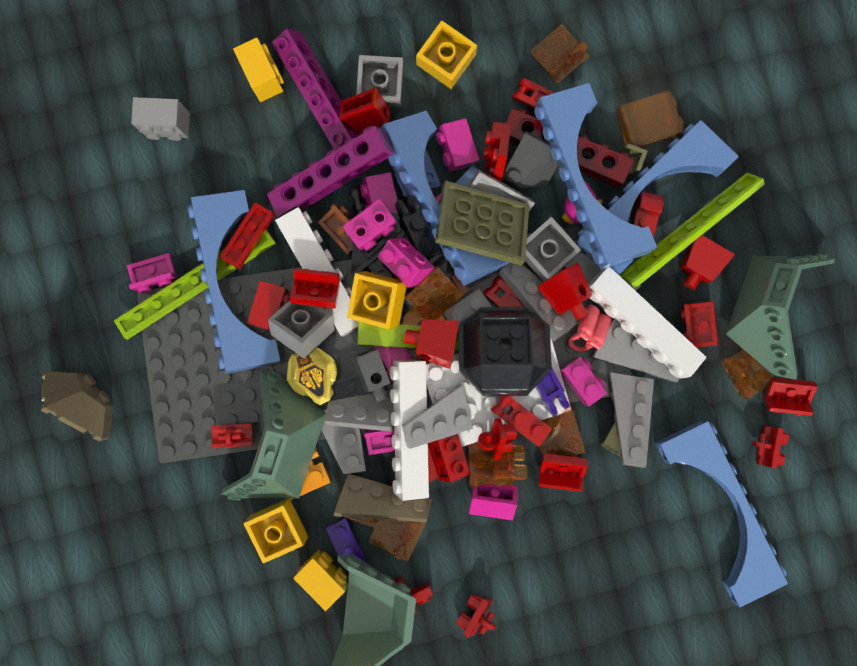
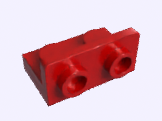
[428,434,470,483]

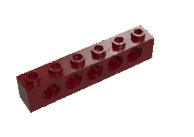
[505,108,634,189]

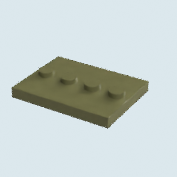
[435,181,529,266]

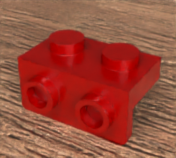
[290,268,340,308]
[681,302,719,347]
[763,377,817,416]
[539,453,588,492]

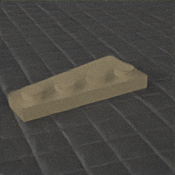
[334,474,433,522]

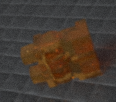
[467,440,527,488]

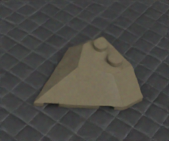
[41,371,113,441]

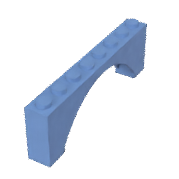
[535,83,657,270]
[381,111,510,286]
[575,120,739,275]
[187,190,280,374]
[655,420,788,607]

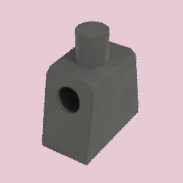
[351,349,390,402]

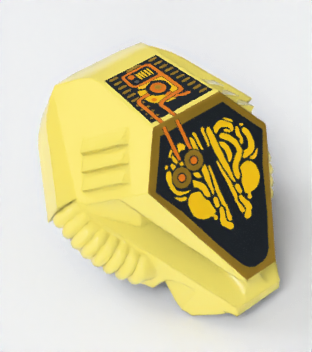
[287,347,337,405]

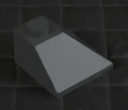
[503,131,558,188]

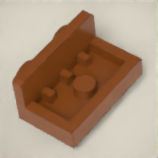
[318,204,353,254]

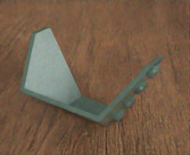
[726,253,835,380]
[221,369,326,500]
[331,554,416,666]

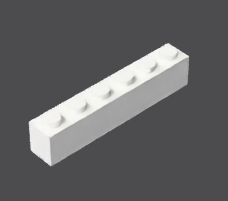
[275,207,360,337]
[588,267,706,379]
[390,359,429,501]

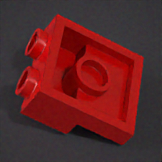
[482,122,511,182]

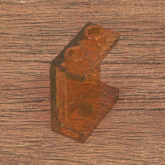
[615,90,684,147]

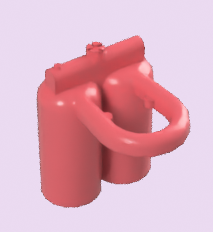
[568,305,611,352]

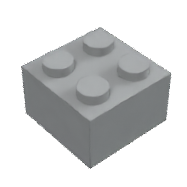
[356,55,404,109]
[131,97,190,141]
[525,217,581,282]
[268,300,334,359]

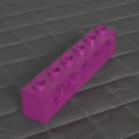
[272,29,361,149]
[267,126,395,218]

